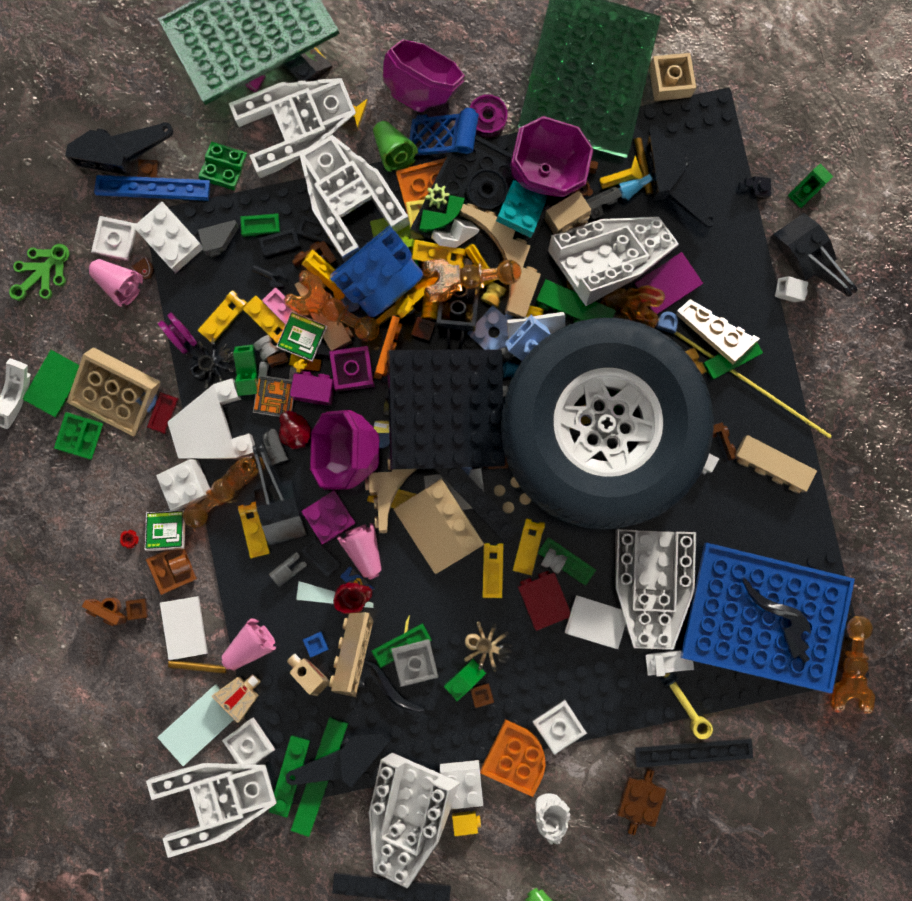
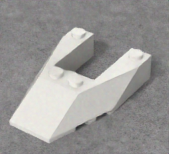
[229,78,356,178]
[300,135,410,262]
[146,763,276,858]

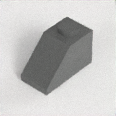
[198,220,239,257]

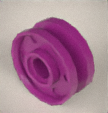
[469,94,508,138]
[158,312,197,354]

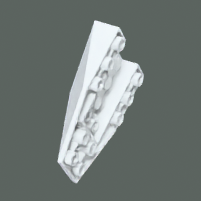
[548,217,679,306]
[615,529,696,650]
[369,753,460,888]

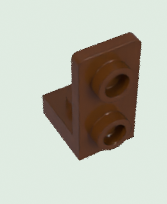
[292,241,338,268]
[713,422,736,461]

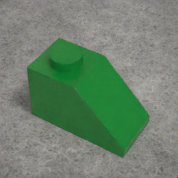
[788,163,834,208]
[444,659,486,701]

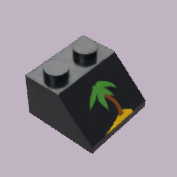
[277,38,332,82]

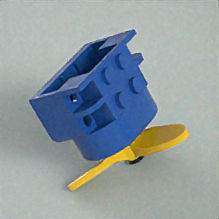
[330,225,440,331]

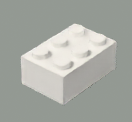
[133,202,203,273]

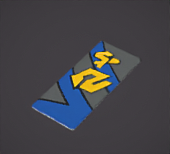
[340,566,374,591]

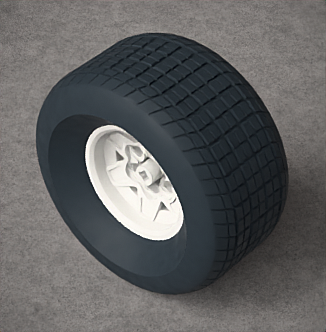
[501,318,714,529]

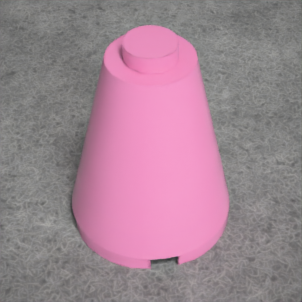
[89,259,143,306]
[337,523,382,579]
[222,618,276,670]

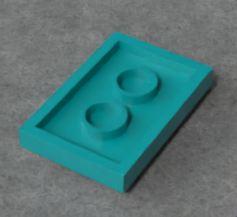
[496,180,548,238]

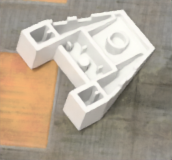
[168,379,255,460]

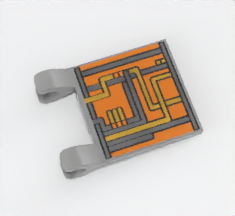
[253,362,299,417]

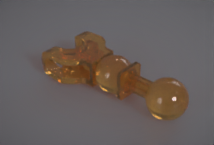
[422,259,522,302]
[283,270,379,341]
[567,281,665,328]
[183,455,264,528]
[831,616,875,714]

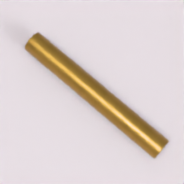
[634,138,653,195]
[168,660,227,674]

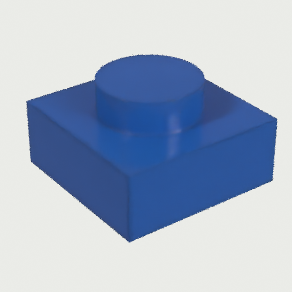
[303,632,329,658]

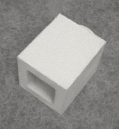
[775,276,808,302]

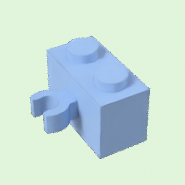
[505,315,550,361]

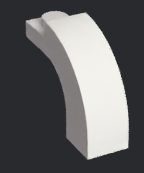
[0,358,31,429]
[646,650,694,676]

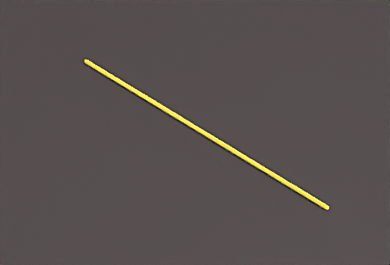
[630,302,831,438]

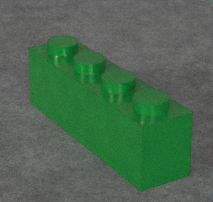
[535,280,616,323]

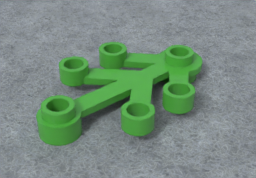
[9,244,70,301]

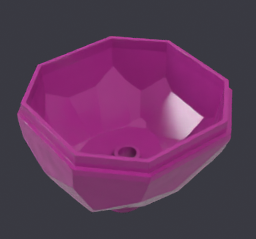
[383,39,465,112]
[510,116,593,197]
[310,410,380,490]

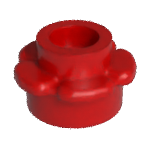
[120,530,139,549]

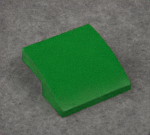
[54,412,103,460]

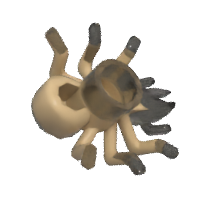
[464,621,512,671]

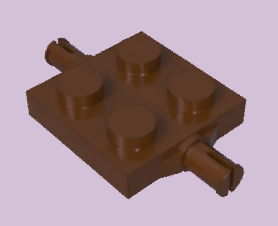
[617,769,666,835]

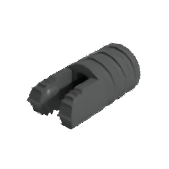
[262,428,288,466]
[269,552,307,587]

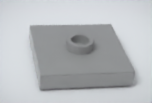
[391,639,438,687]

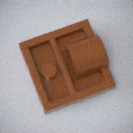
[146,548,197,595]
[82,597,127,626]

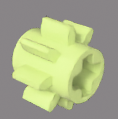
[425,183,450,209]

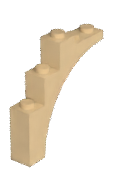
[459,203,541,318]
[365,460,417,533]

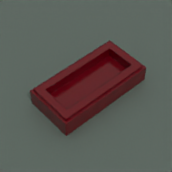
[147,392,179,434]

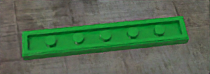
[291,718,348,837]

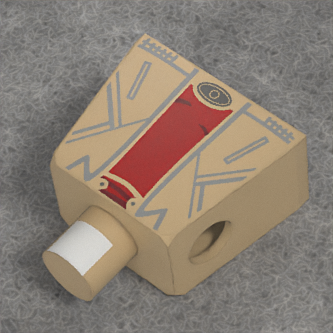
[287,654,330,696]
[211,674,261,723]

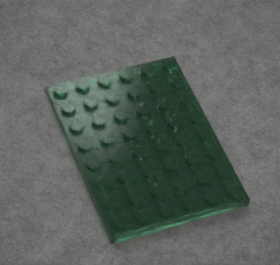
[158,0,340,105]
[517,0,661,158]

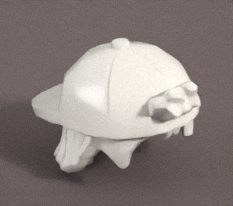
[535,793,571,845]

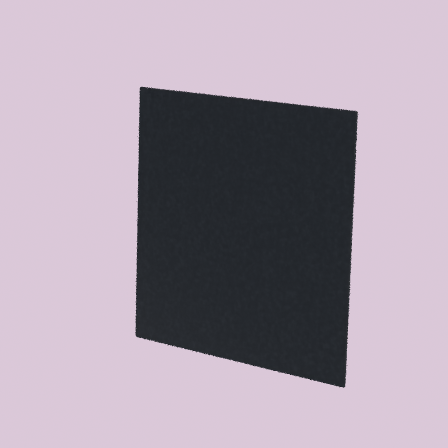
[143,88,869,810]

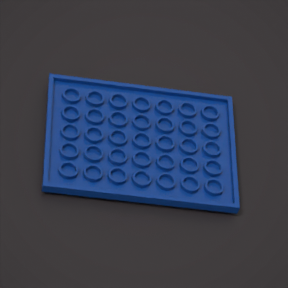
[680,543,855,694]

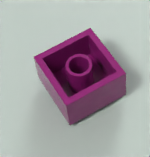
[329,346,375,392]
[290,371,335,406]
[301,490,357,544]

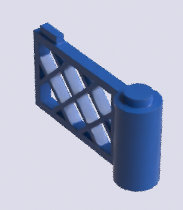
[409,108,479,156]

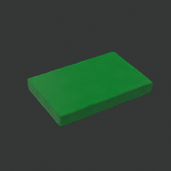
[22,350,79,418]

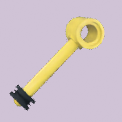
[661,672,713,739]

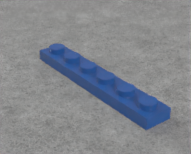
[94,175,210,201]

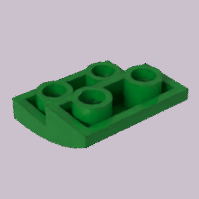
[198,141,247,191]

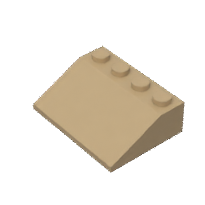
[67,347,161,437]
[393,478,484,574]
[329,612,373,697]

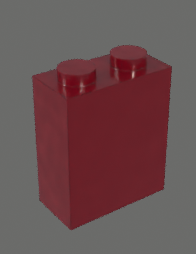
[518,570,571,631]

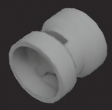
[253,335,279,361]
[541,548,567,574]

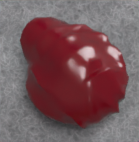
[279,411,311,450]
[333,582,372,614]

